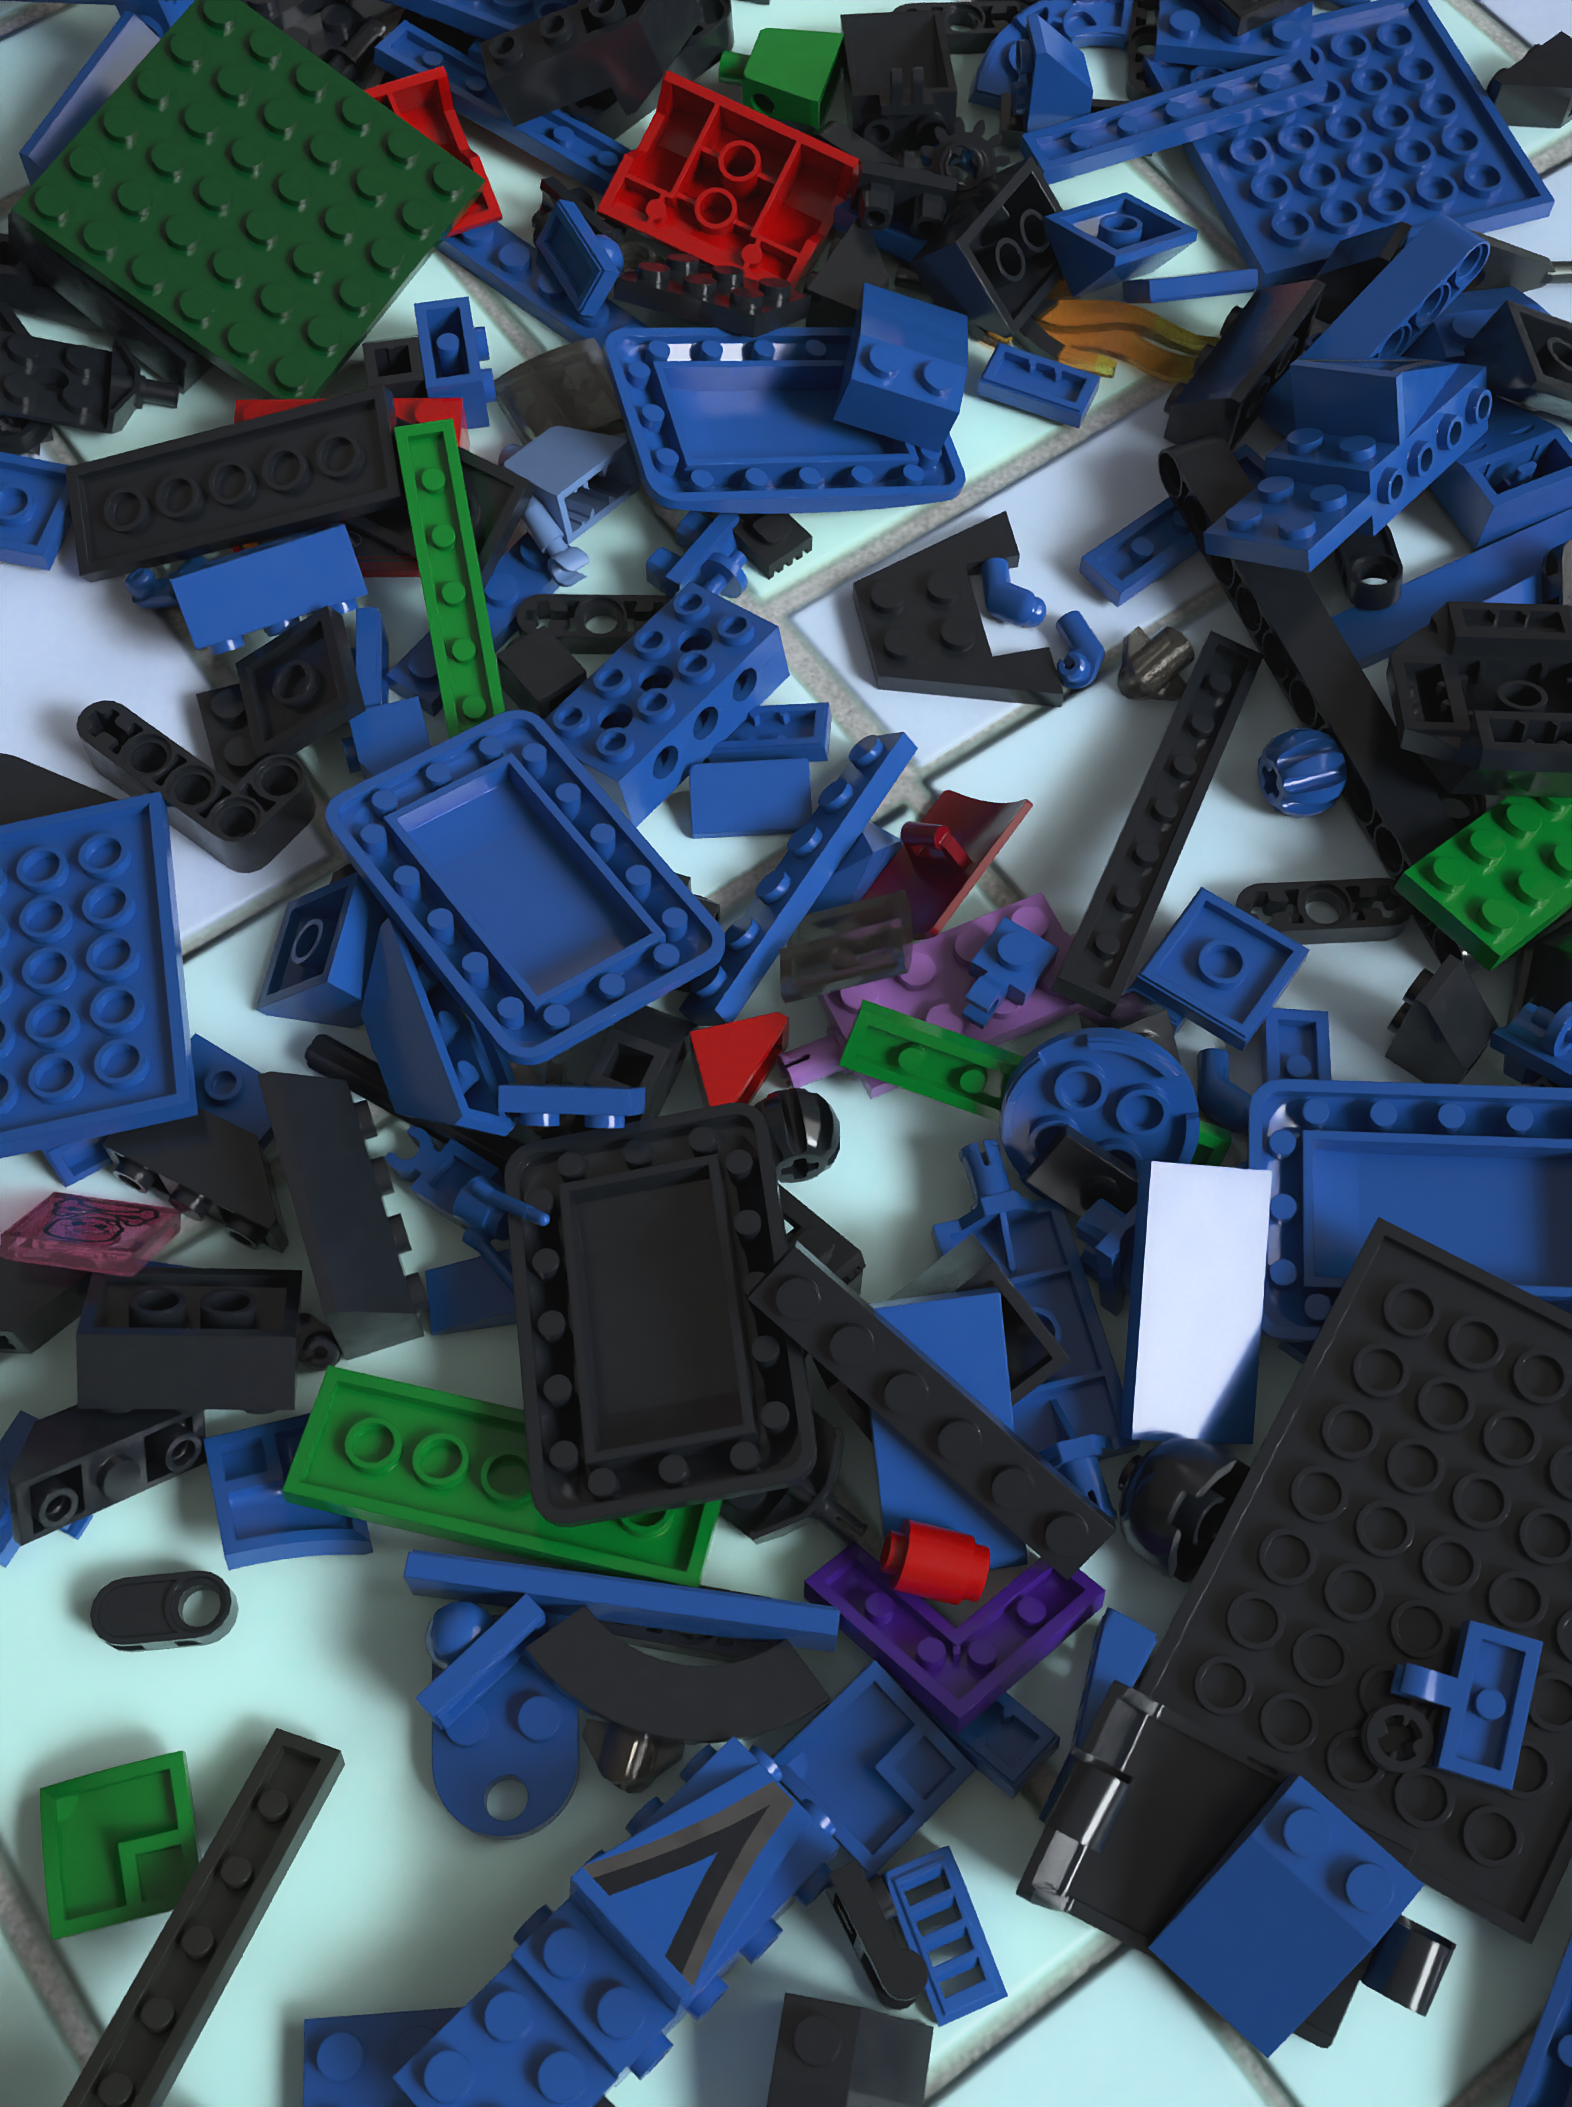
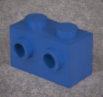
[414,296,497,429]

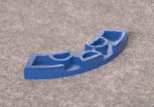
[968,0,1134,110]

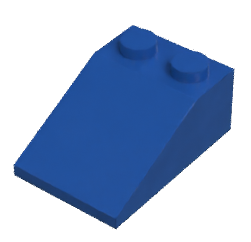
[833,282,968,453]
[1148,1772,1424,2058]

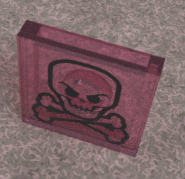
[0,1192,181,1277]

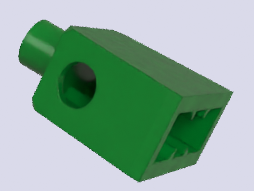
[718,27,844,132]

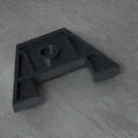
[853,510,1064,707]

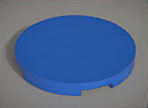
[999,1027,1200,1210]

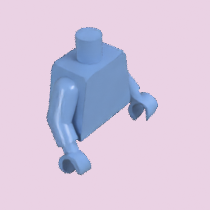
[498,425,672,587]

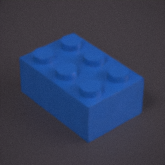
[168,522,369,656]

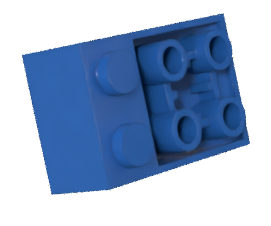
[1428,396,1572,550]

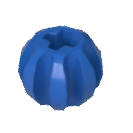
[1258,727,1347,818]

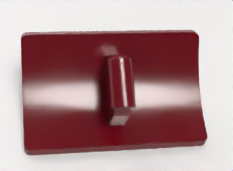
[851,790,1033,940]

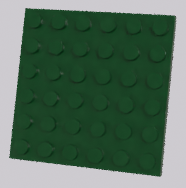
[11,0,485,399]

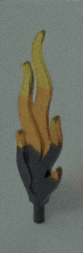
[894,263,1220,384]

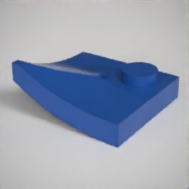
[203,1413,373,1571]
[771,1660,976,1875]

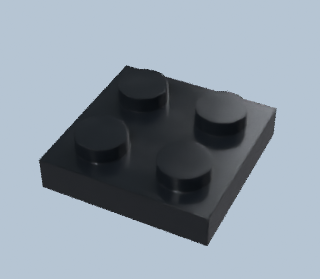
[235,605,366,761]

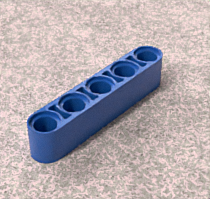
[1259,214,1490,438]

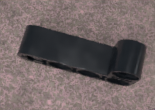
[567,0,735,140]
[76,700,316,873]

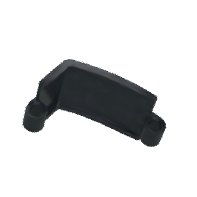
[1016,1679,1457,2049]

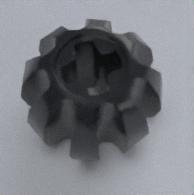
[754,1088,840,1183]

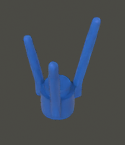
[453,1175,550,1294]

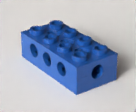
[544,581,790,827]

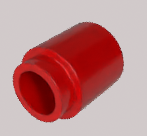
[879,1519,990,1606]

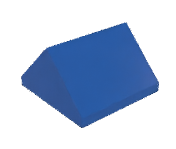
[1044,192,1198,298]

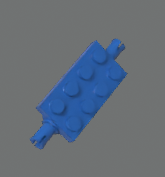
[931,1139,1141,1522]

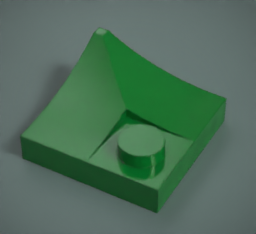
[40,1750,202,1940]

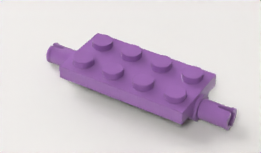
[777,892,1087,1100]

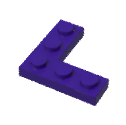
[804,1543,1106,1735]

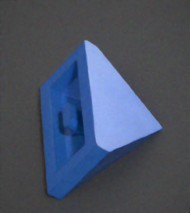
[805,822,903,935]

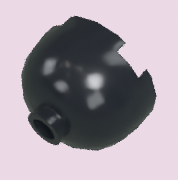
[1118,1438,1250,1583]

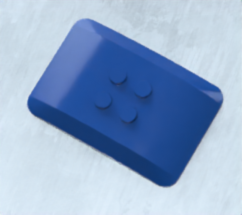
[603,327,966,514]
[325,710,725,1065]
[1247,1079,1572,1344]

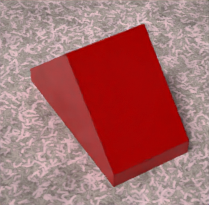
[690,1012,789,1108]

